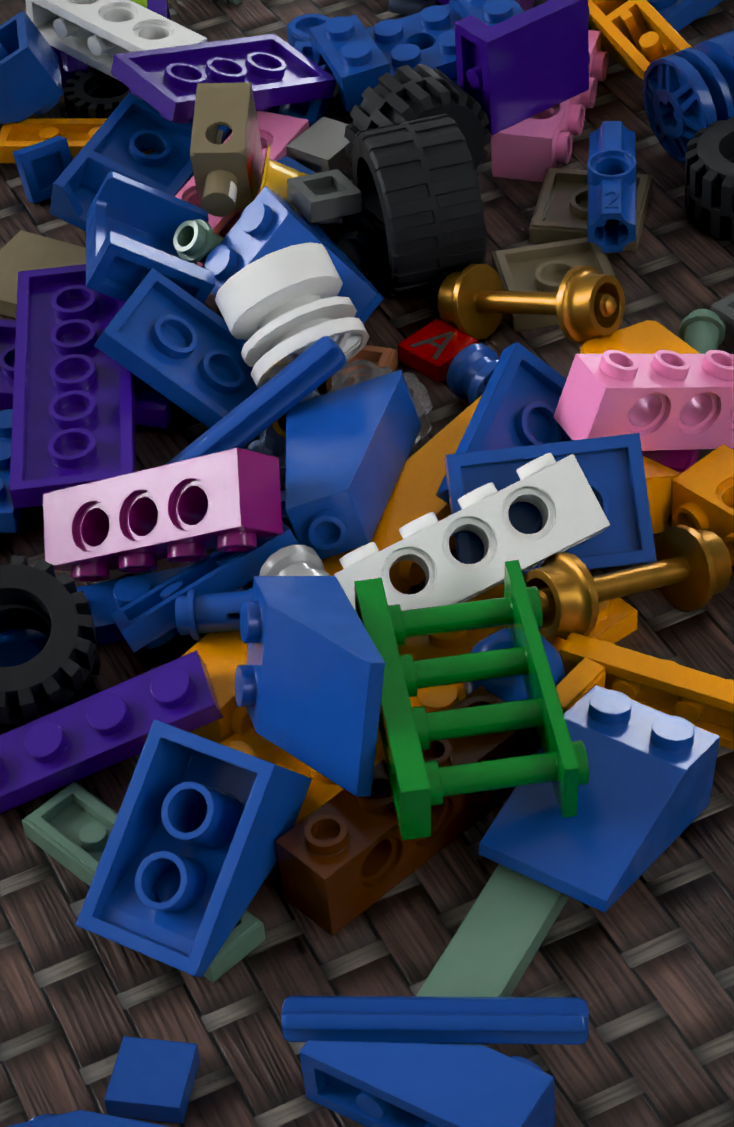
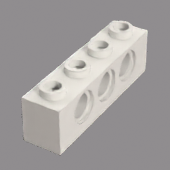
[25,0,207,80]
[334,452,610,611]

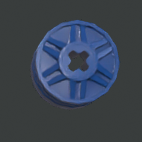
[642,30,734,164]

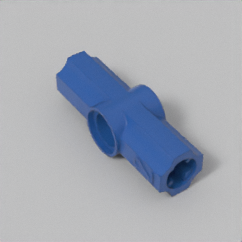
[587,121,637,253]

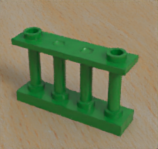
[354,560,589,841]

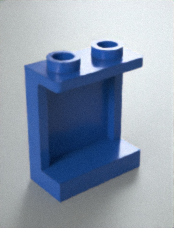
[86,172,215,304]

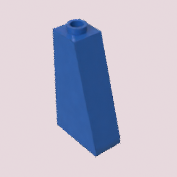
[285,370,421,559]

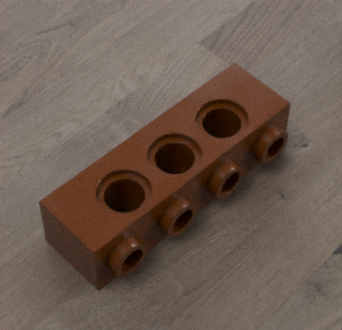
[275,686,533,936]

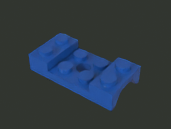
[309,0,524,112]
[49,92,232,231]

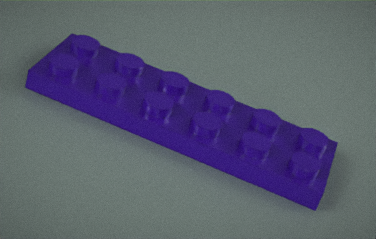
[9,264,136,509]

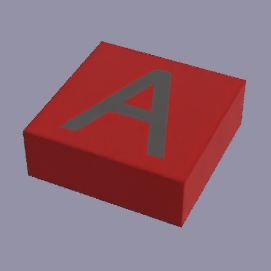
[397,318,478,383]

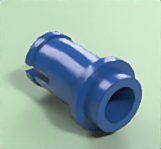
[175,588,253,641]

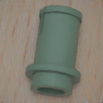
[173,219,224,264]
[679,309,725,354]

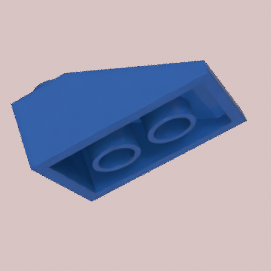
[0,10,63,124]
[202,186,384,324]
[235,576,385,797]
[479,685,720,913]
[75,719,312,978]

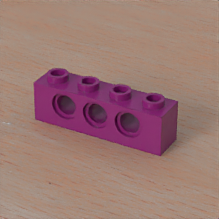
[43,448,283,582]

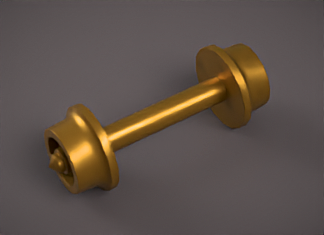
[438,264,625,344]
[524,525,732,640]

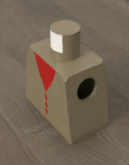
[190,82,264,217]

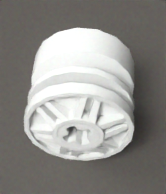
[215,242,369,389]

